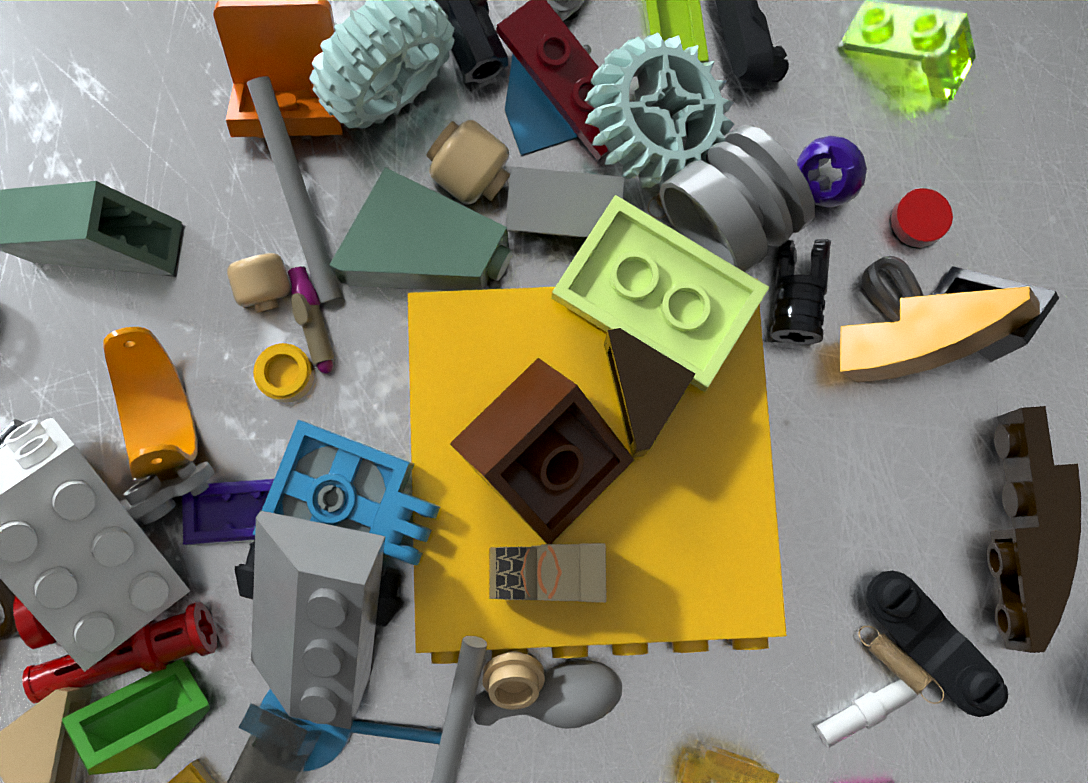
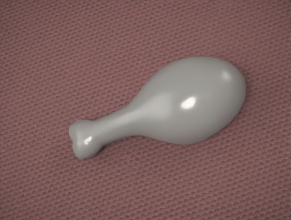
[474,660,623,729]

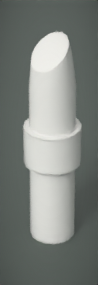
[815,680,917,748]

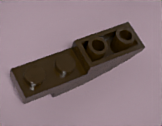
[987,406,1081,653]

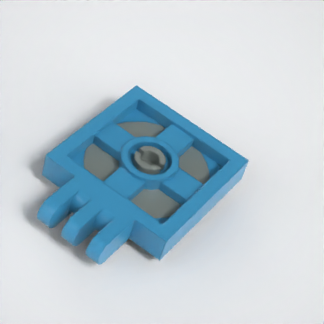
[253,420,440,565]

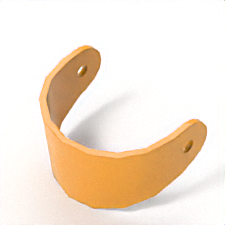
[103,327,198,481]

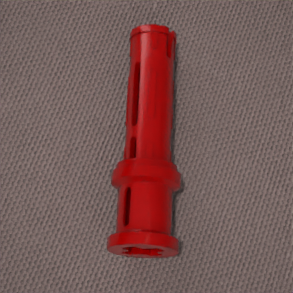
[22,601,217,704]

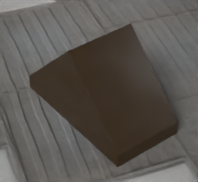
[604,328,695,458]

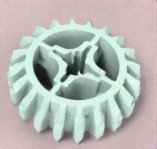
[309,0,455,129]
[585,32,735,188]

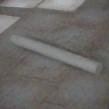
[247,76,342,303]

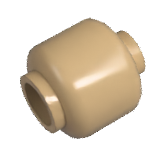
[426,120,510,205]

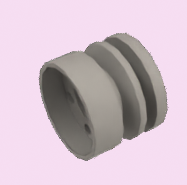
[660,125,815,273]

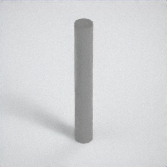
[431,636,487,783]

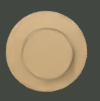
[482,651,545,710]

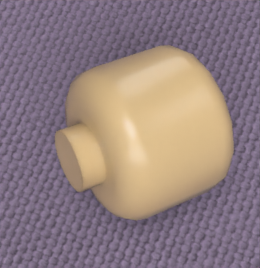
[227,253,291,313]

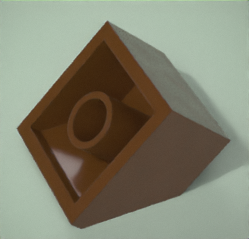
[450,358,635,544]

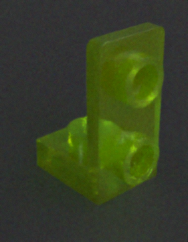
[842,0,976,100]

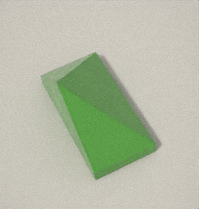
[62,658,210,775]

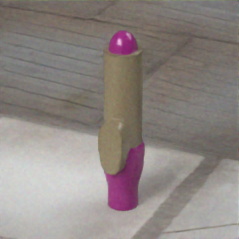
[288,266,336,374]

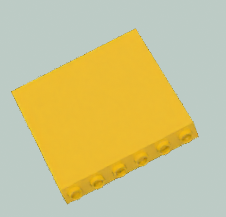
[408,278,787,664]

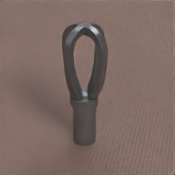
[862,256,923,322]

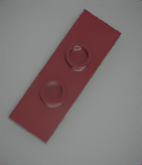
[496,0,610,161]

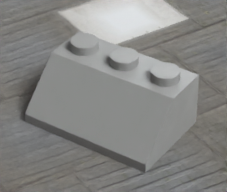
[251,510,385,729]

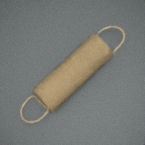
[858,626,944,704]

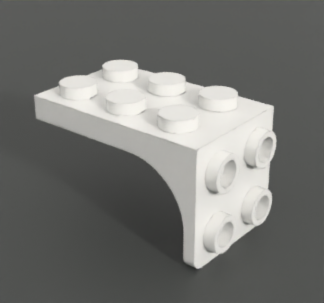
[0,418,190,672]

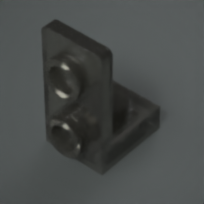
[227,703,323,783]

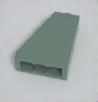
[329,167,513,291]
[0,181,182,275]

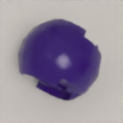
[796,136,867,208]

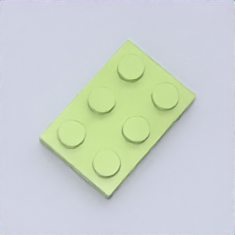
[552,195,769,392]

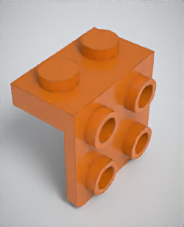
[213,0,344,138]

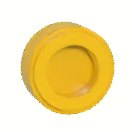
[253,343,315,403]

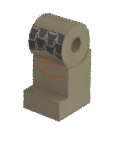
[489,543,606,603]

